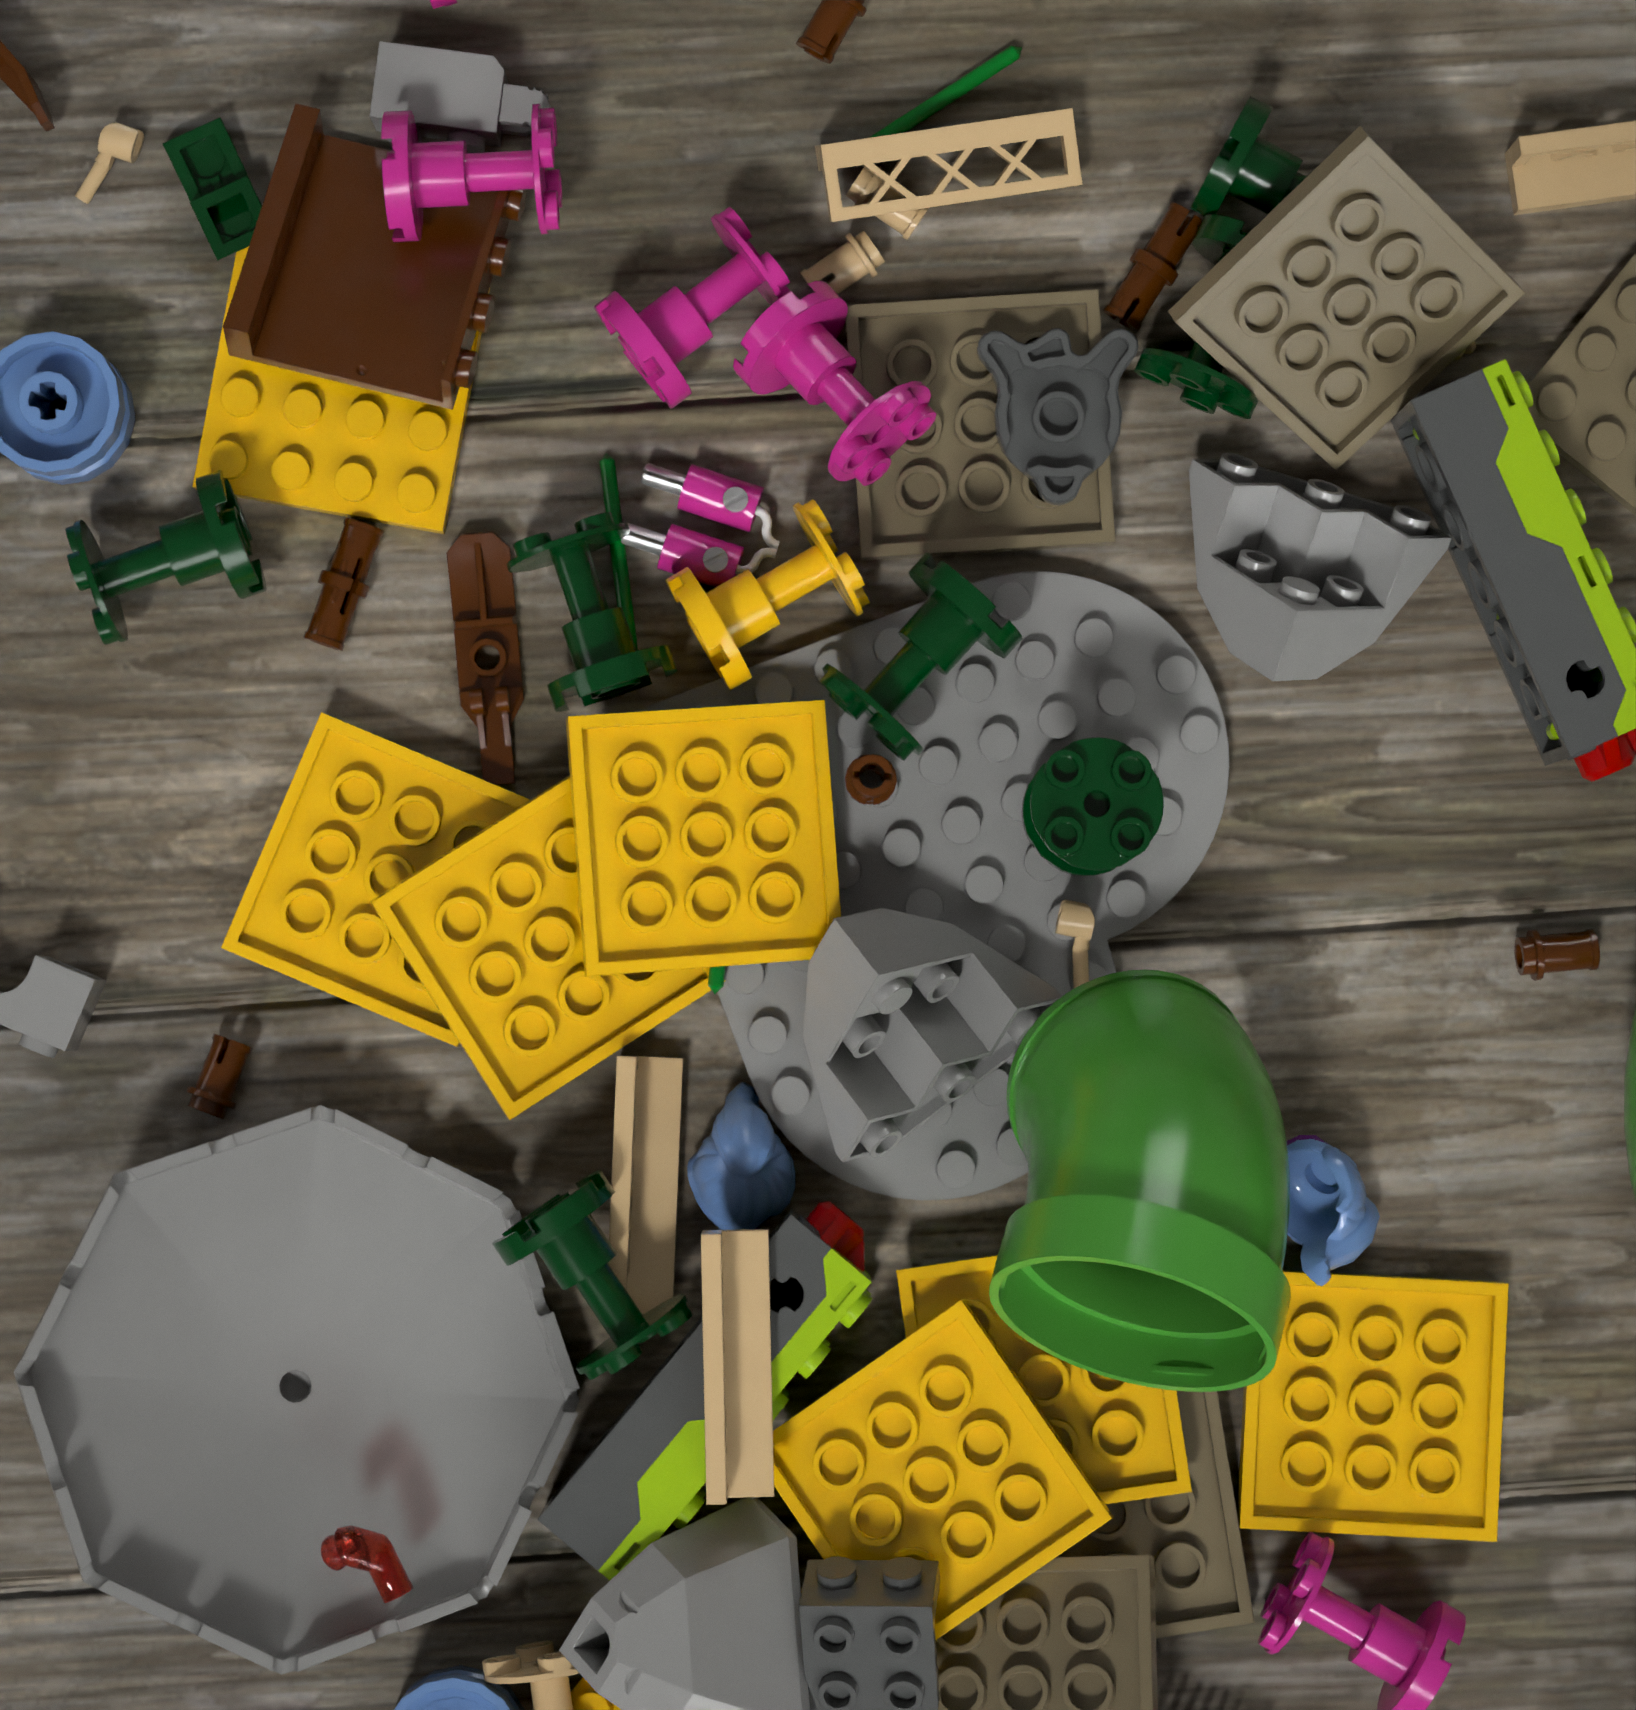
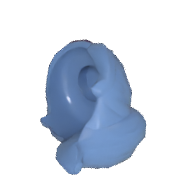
[687,1082,795,1230]
[1286,1135,1380,1286]

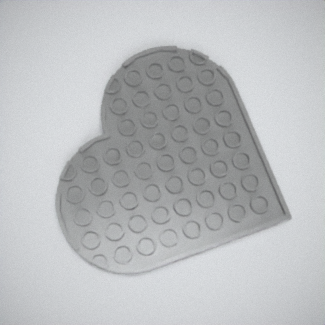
[633,571,1229,1200]

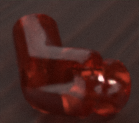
[320,1525,414,1603]

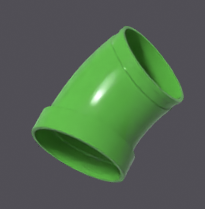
[989,969,1291,1392]

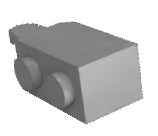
[369,41,551,153]

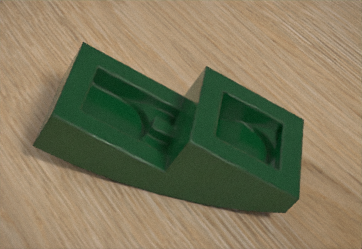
[162,117,262,261]

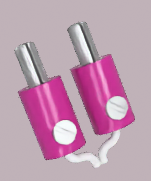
[621,463,780,588]

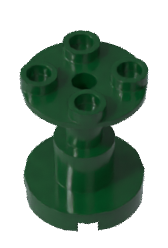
[1190,96,1306,217]
[1134,215,1258,419]
[65,470,267,645]
[506,512,677,712]
[819,552,1023,761]
[1021,737,1164,876]
[492,1170,693,1380]

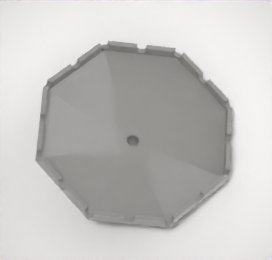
[13,1105,580,1675]

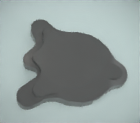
[977,328,1139,505]

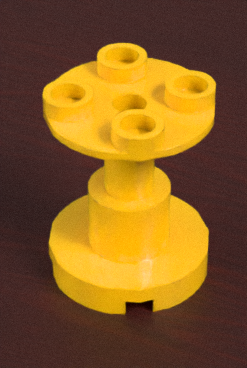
[665,499,870,691]

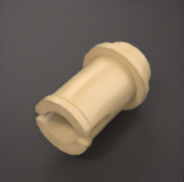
[846,166,929,240]
[800,231,885,294]

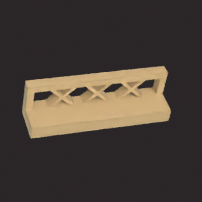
[815,108,1083,222]
[1505,120,1636,215]
[608,1055,684,1314]
[701,1229,774,1505]

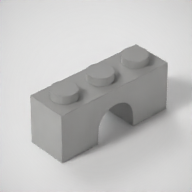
[0,955,107,1058]

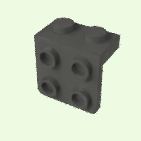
[799,1556,940,1710]

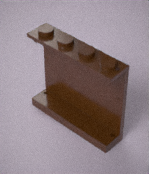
[223,103,527,410]

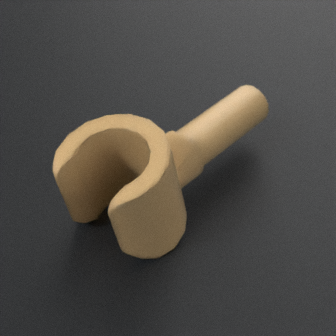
[75,122,144,204]
[1055,899,1095,989]

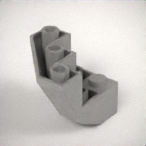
[1189,453,1452,681]
[803,908,1062,1162]
[559,1497,810,1710]

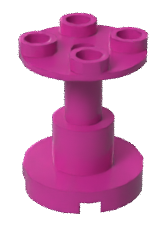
[381,104,562,242]
[594,207,791,409]
[733,281,937,486]
[1258,1532,1466,1710]

